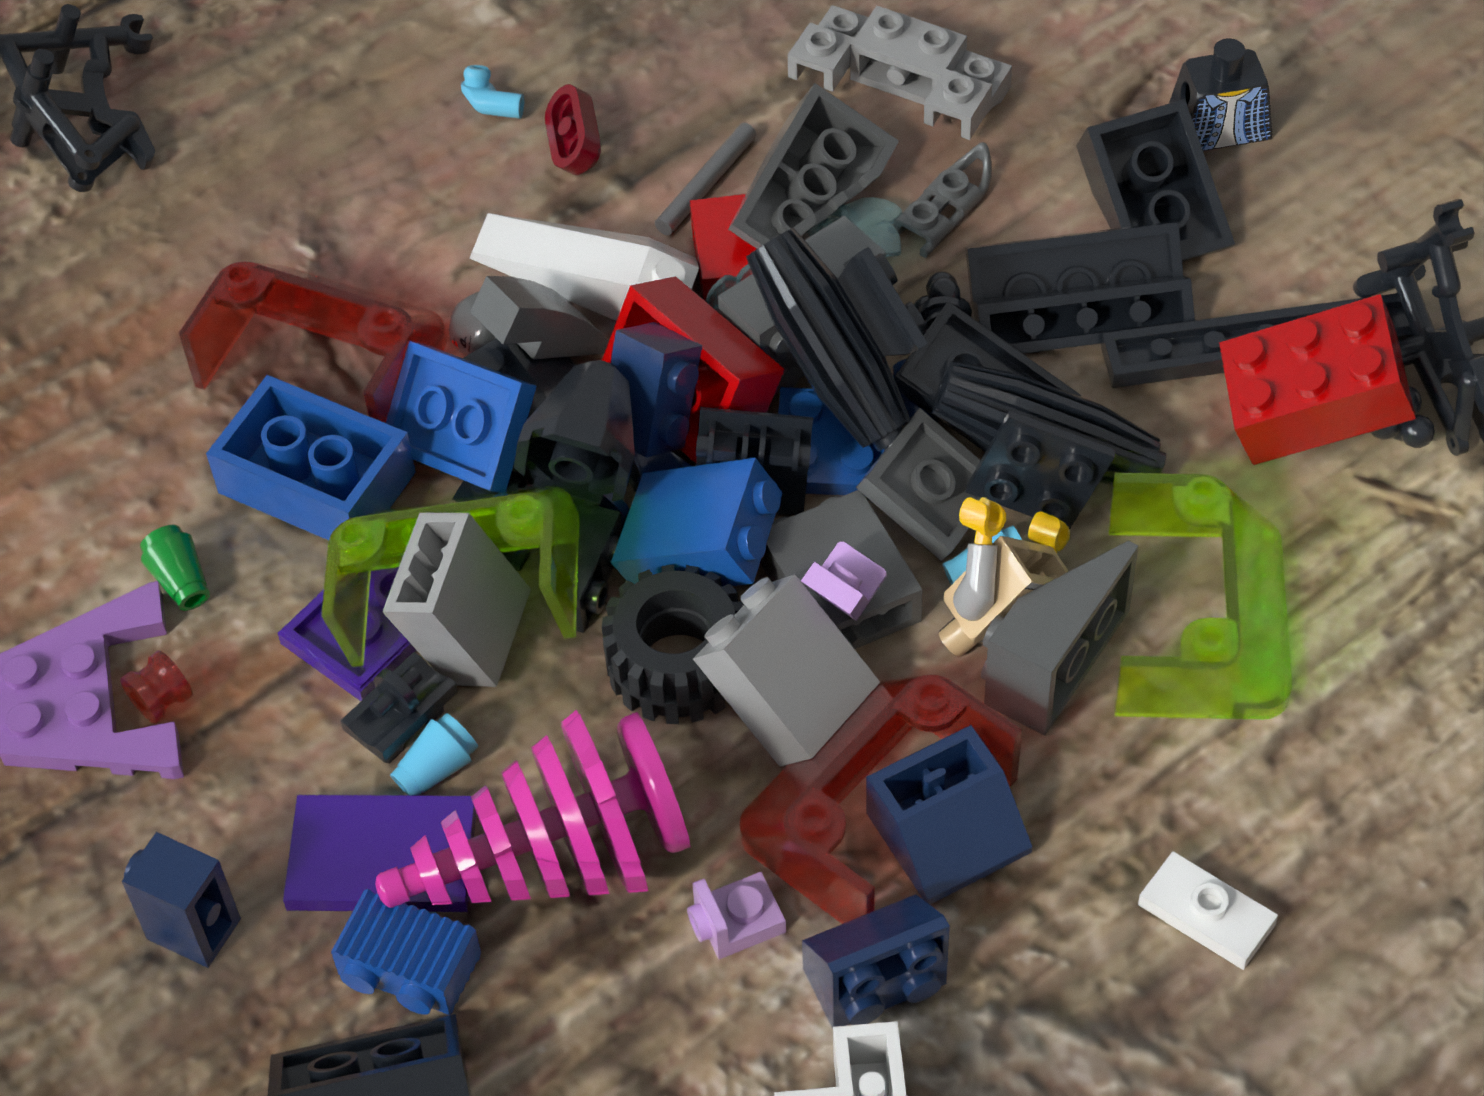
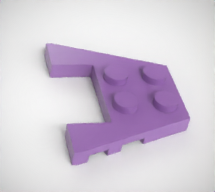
[0,581,184,779]

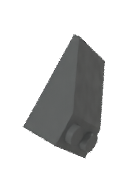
[981,541,1139,736]

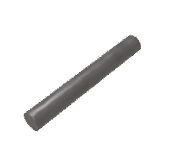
[655,122,757,235]

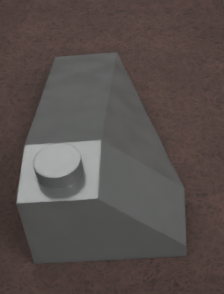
[728,83,899,249]

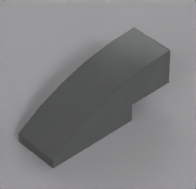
[470,276,609,359]

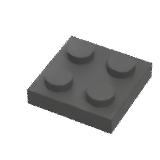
[856,408,981,561]

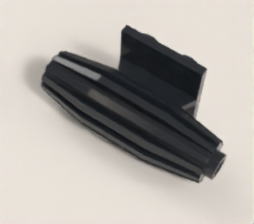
[746,227,928,452]
[932,361,1166,530]

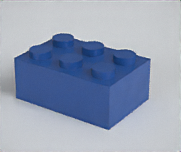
[206,375,416,553]

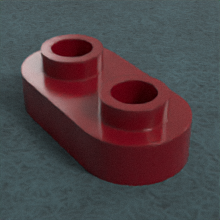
[545,84,601,175]

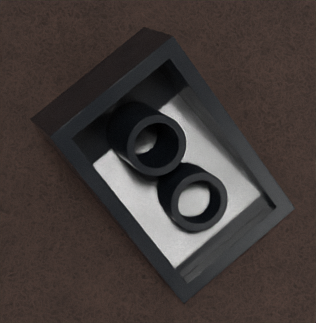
[1076,99,1235,262]

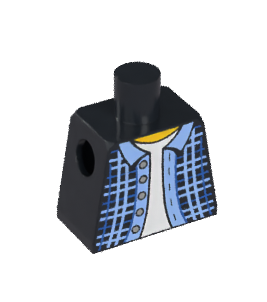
[1169,38,1273,151]

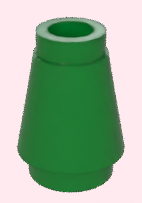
[140,525,210,611]

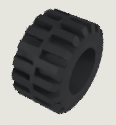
[601,565,744,724]

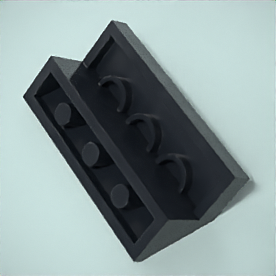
[965,221,1195,353]

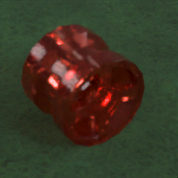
[120,650,193,724]

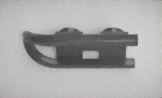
[887,142,992,258]

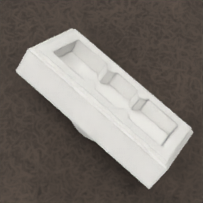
[1138,851,1278,970]

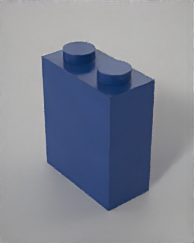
[611,458,782,587]

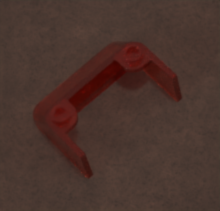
[179,261,447,423]
[739,675,1022,924]

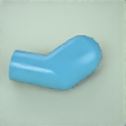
[461,65,525,119]

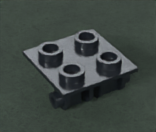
[696,407,813,515]

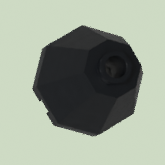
[514,360,635,507]

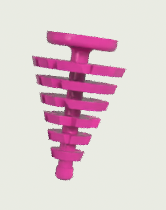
[375,709,691,908]

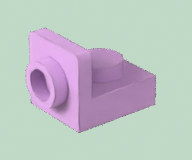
[801,542,887,621]
[687,872,786,959]

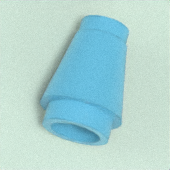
[390,713,478,796]

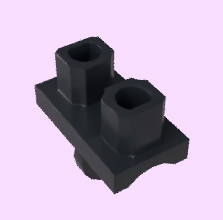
[340,652,458,763]

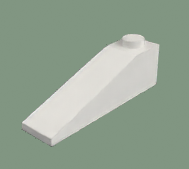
[470,213,699,321]

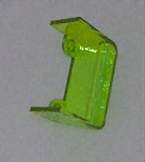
[1108,473,1292,720]
[322,486,579,667]

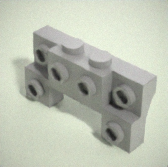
[787,5,1012,140]

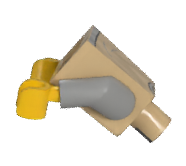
[939,497,1070,657]

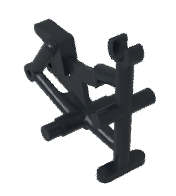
[0,4,155,192]
[1353,199,1484,456]

